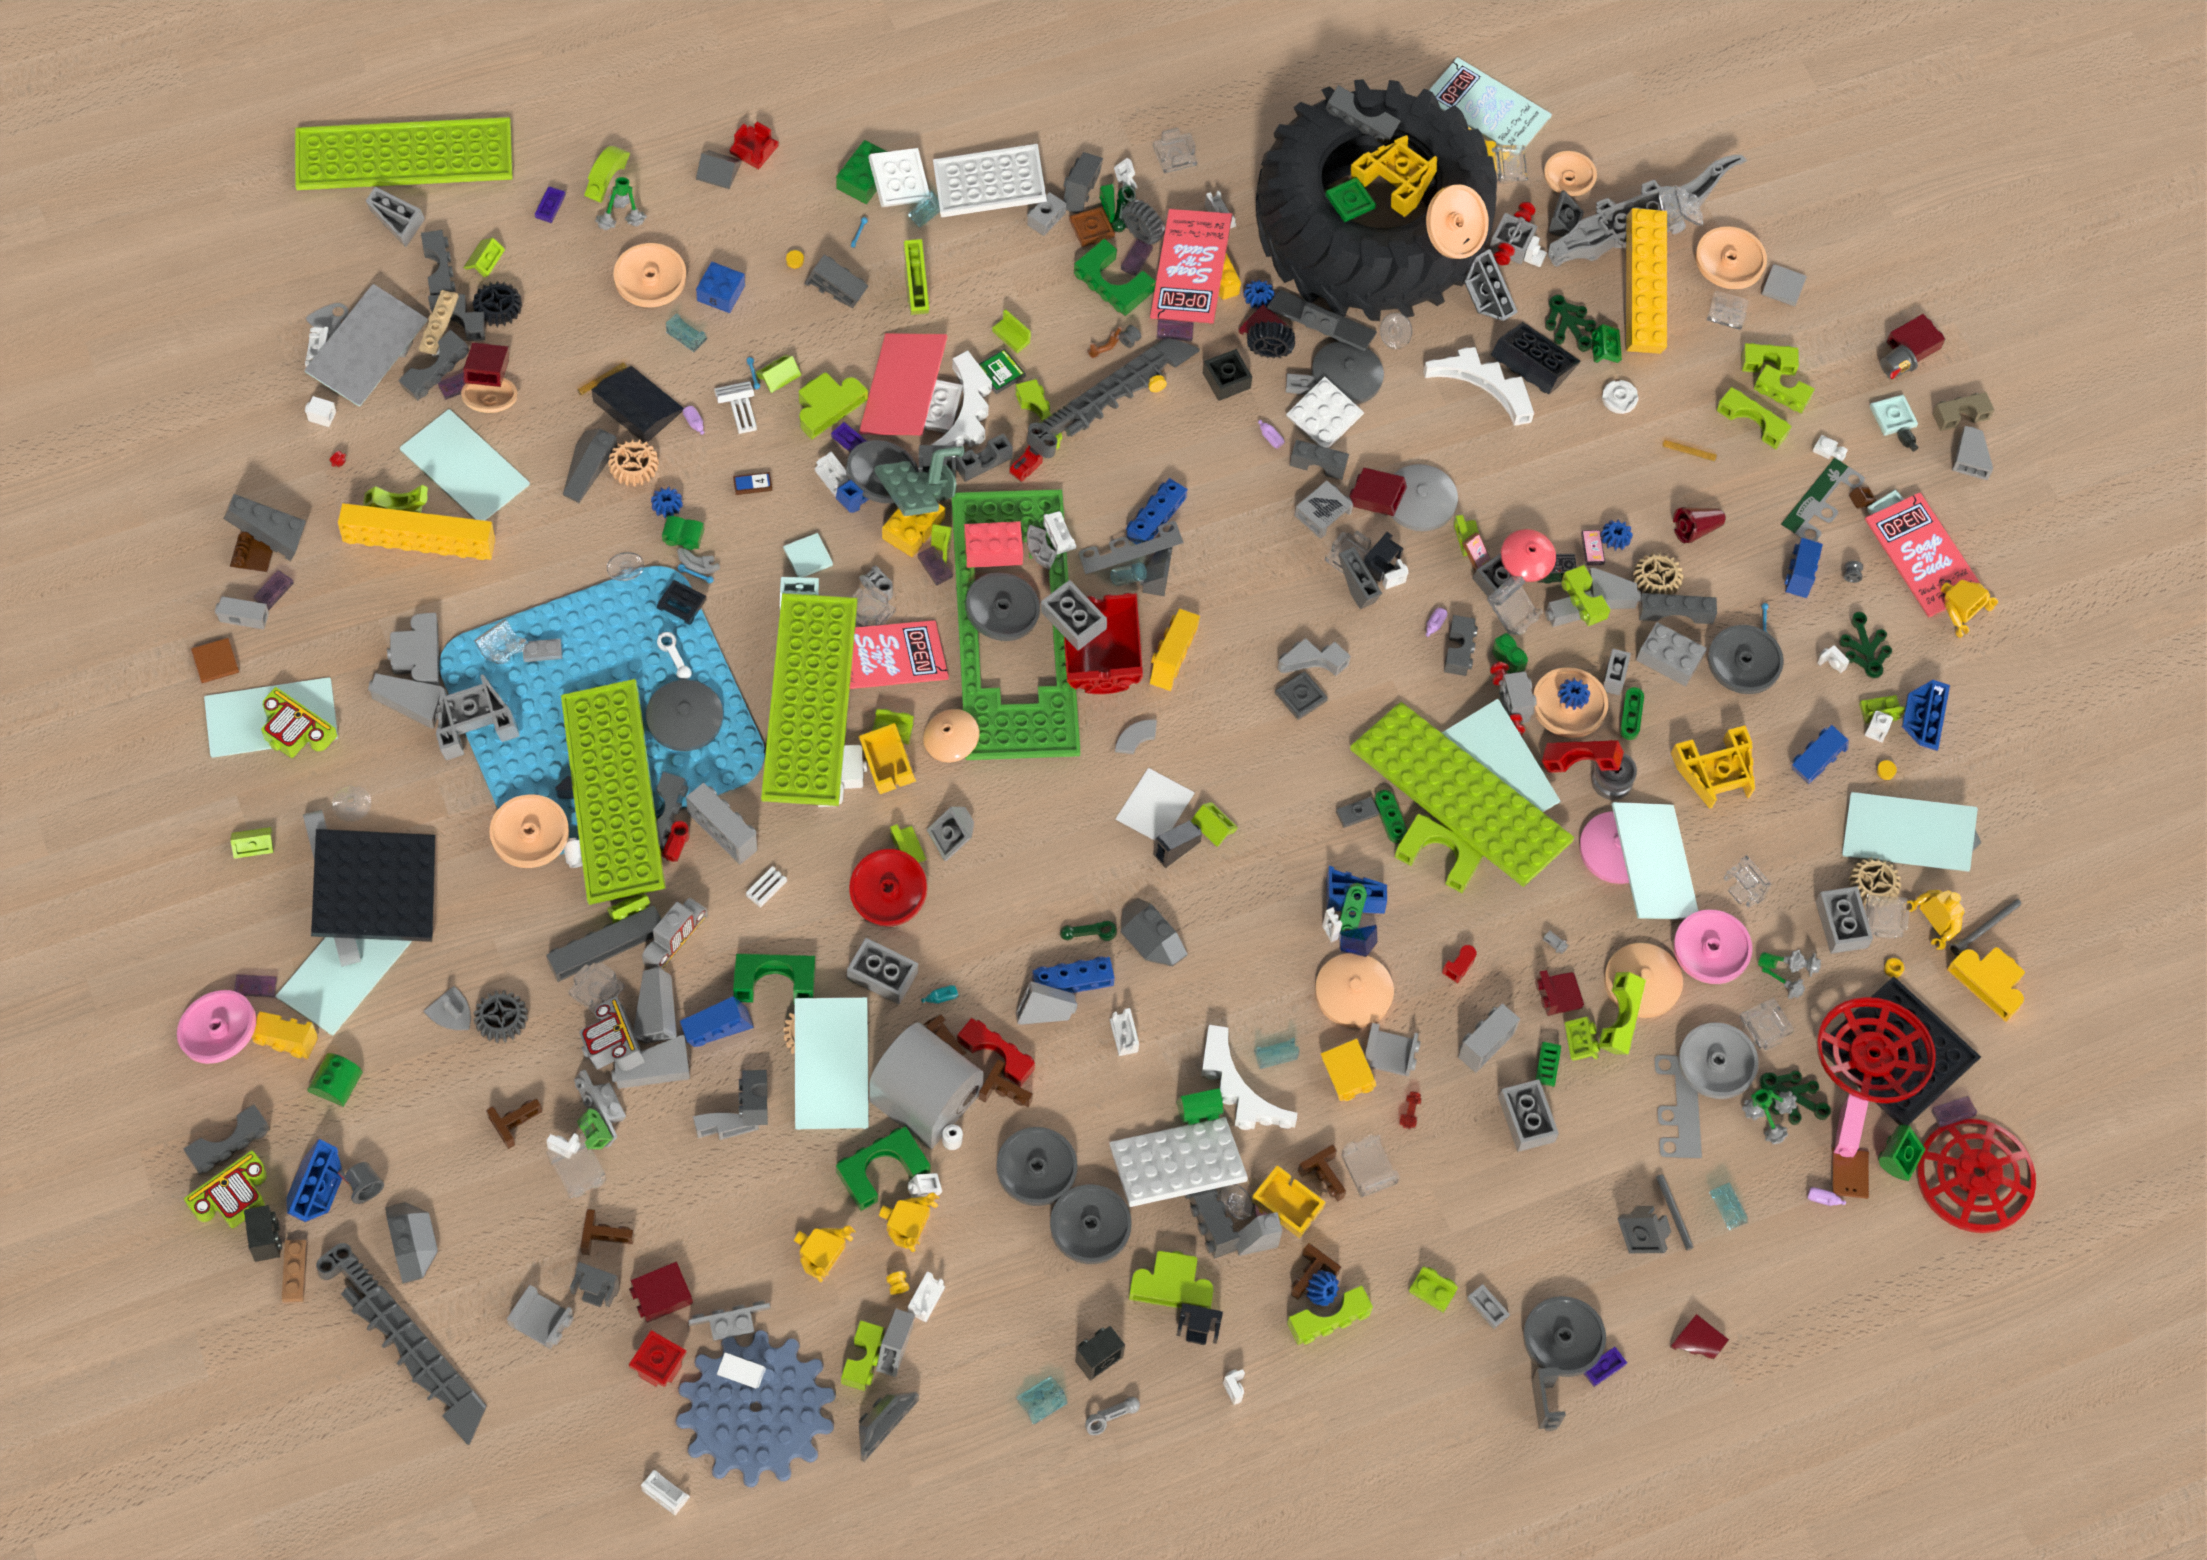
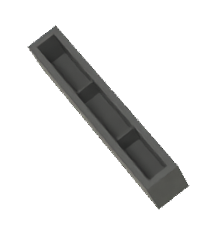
[546,905,661,982]

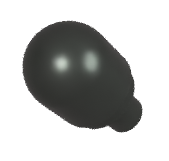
[1898,429,1918,452]

